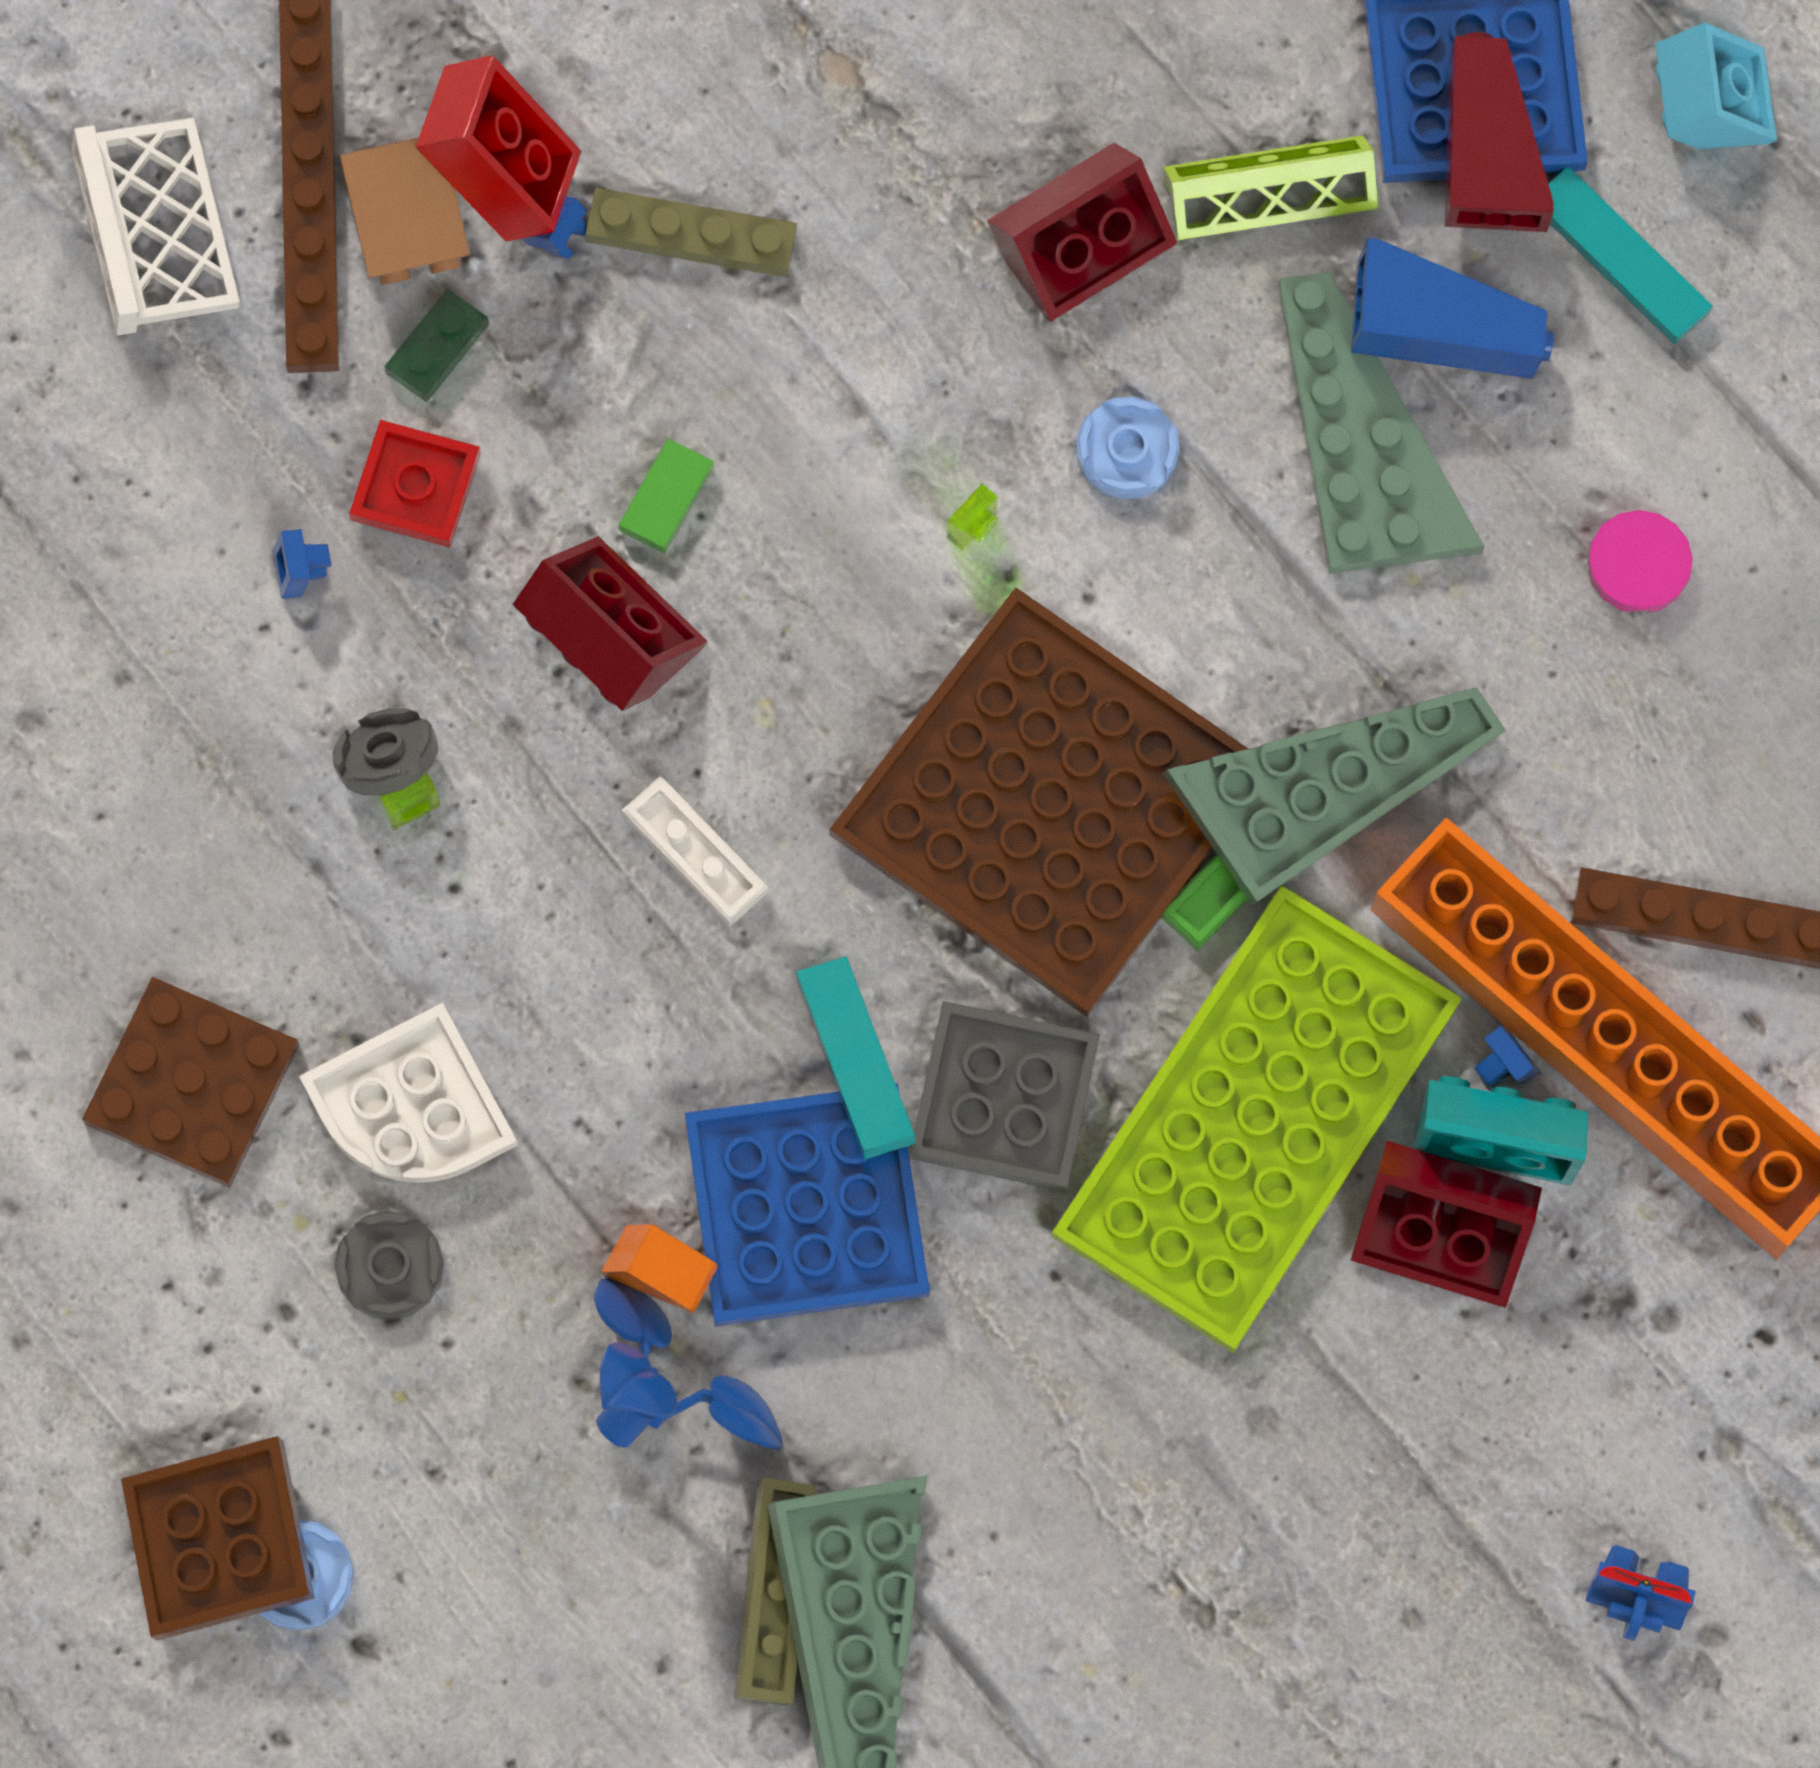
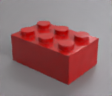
[415,55,582,242]

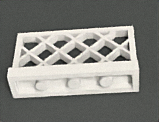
[72,117,240,336]

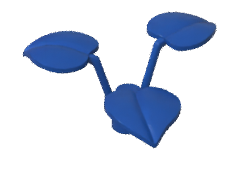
[594,1278,783,1451]

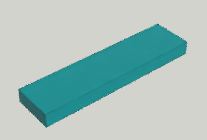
[1548,168,1713,345]
[796,956,915,1160]

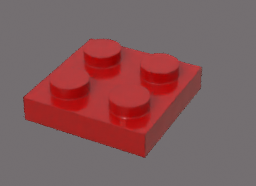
[349,419,481,548]

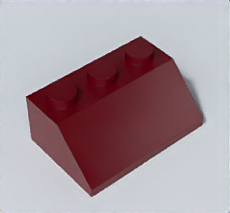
[987,142,1178,322]
[512,536,708,711]
[1350,1140,1542,1308]

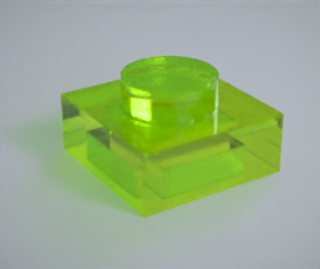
[946,483,998,550]
[380,773,440,830]

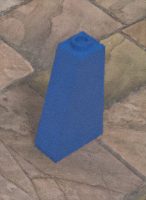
[1351,238,1554,379]

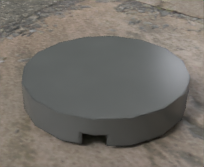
[332,708,439,796]
[334,1211,444,1320]

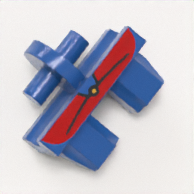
[1585,1545,1696,1641]

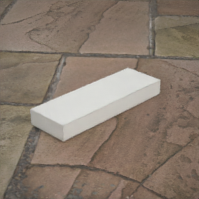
[622,776,769,927]

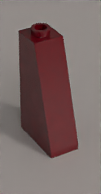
[1445,32,1554,232]

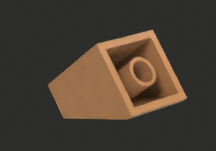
[338,137,470,285]

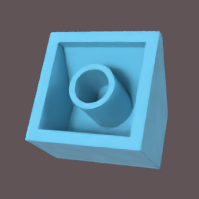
[1655,22,1777,149]

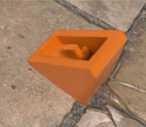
[601,1224,718,1313]

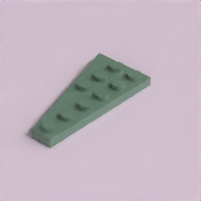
[1278,272,1485,574]
[1162,687,1506,905]
[768,1475,927,1768]

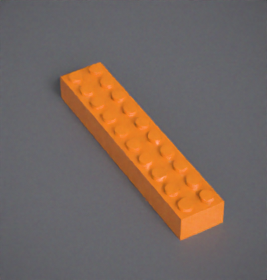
[1370,817,1820,1261]

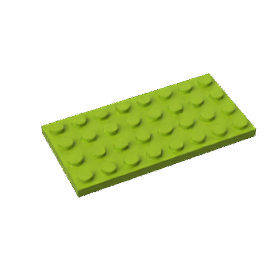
[1051,885,1462,1354]

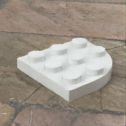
[299,1003,518,1183]

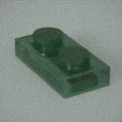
[384,289,489,402]

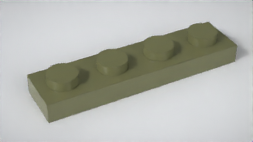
[585,188,797,278]
[734,1477,816,1706]

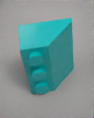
[1414,1076,1589,1186]

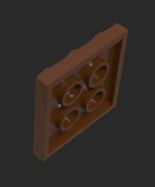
[82,977,299,1188]
[121,1436,315,1641]

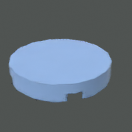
[1076,396,1180,499]
[259,1519,354,1631]

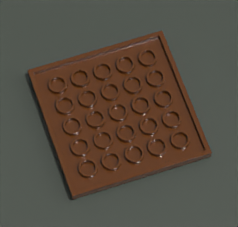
[829,587,1248,1017]

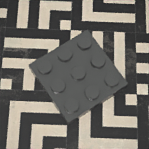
[909,1001,1100,1192]

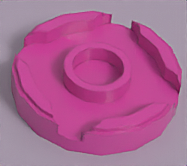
[1588,510,1693,613]

